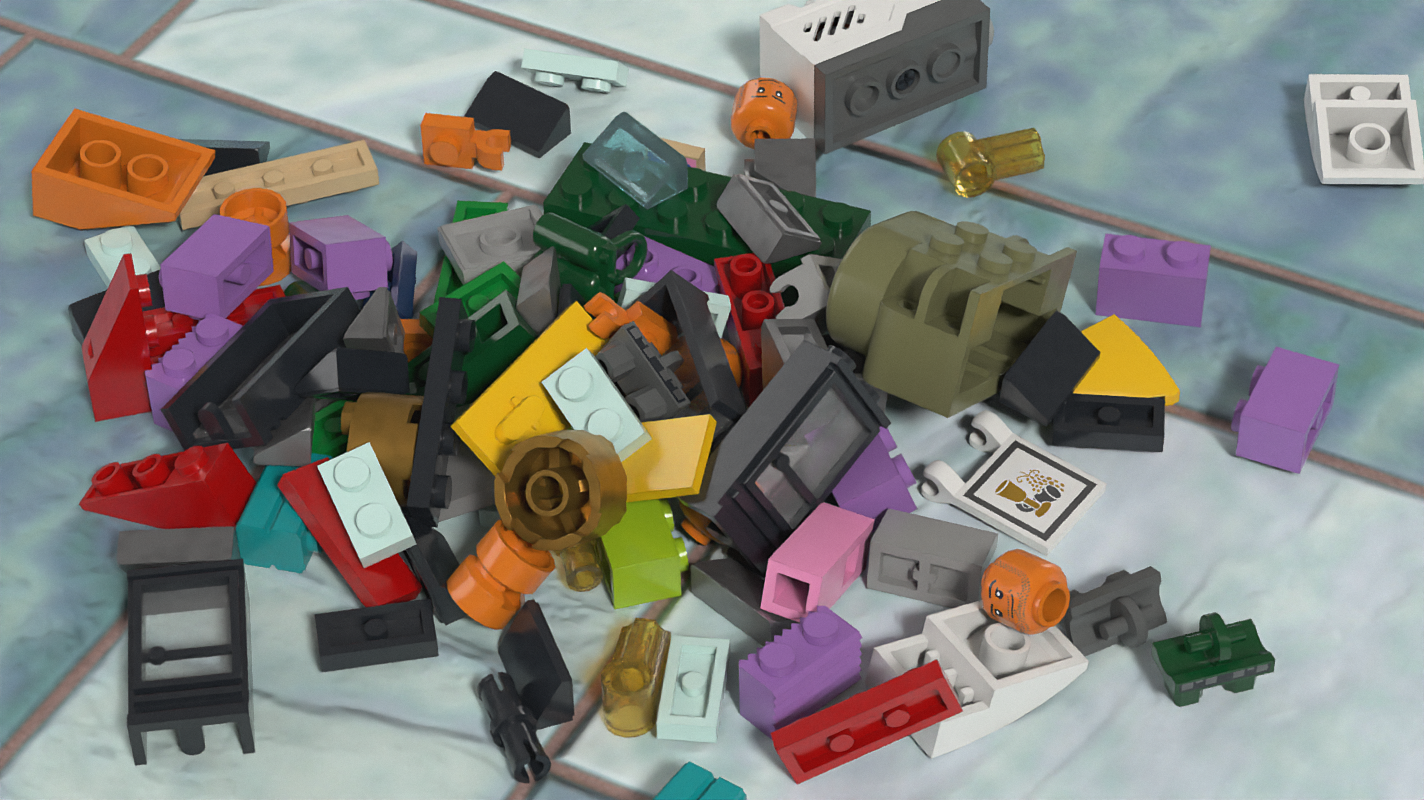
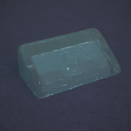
[583,112,688,210]

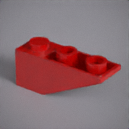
[81,253,161,422]
[714,253,785,409]
[79,443,257,531]

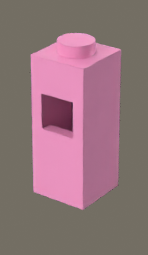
[760,502,875,623]

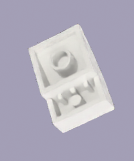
[1304,74,1424,184]
[865,600,1089,759]

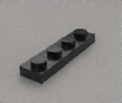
[407,297,476,528]

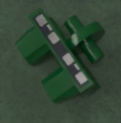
[1151,612,1275,707]

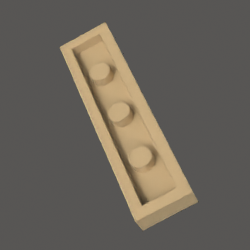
[178,140,379,230]

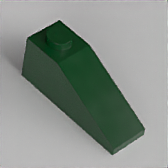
[406,290,539,408]

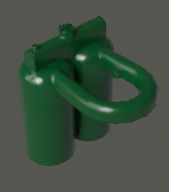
[533,212,648,302]

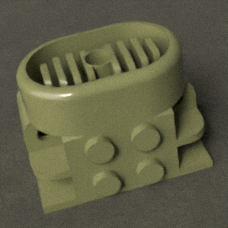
[826,211,1077,418]

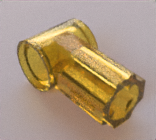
[936,127,1045,198]
[601,618,671,738]

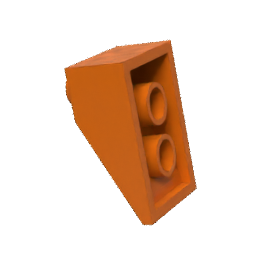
[31,108,215,230]

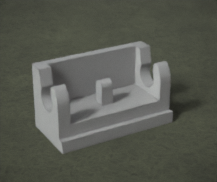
[770,254,842,334]
[866,508,998,608]

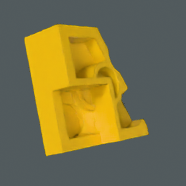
[1073,314,1180,406]

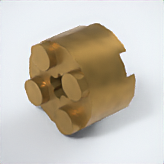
[341,392,424,507]
[494,430,627,551]

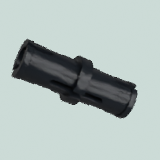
[477,672,551,784]

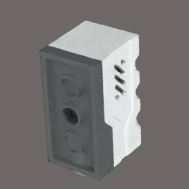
[760,0,994,154]

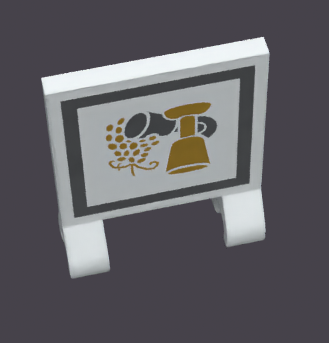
[921,410,1107,556]

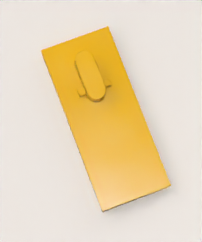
[450,301,610,477]
[559,414,717,502]

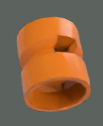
[220,188,291,286]
[446,519,555,630]

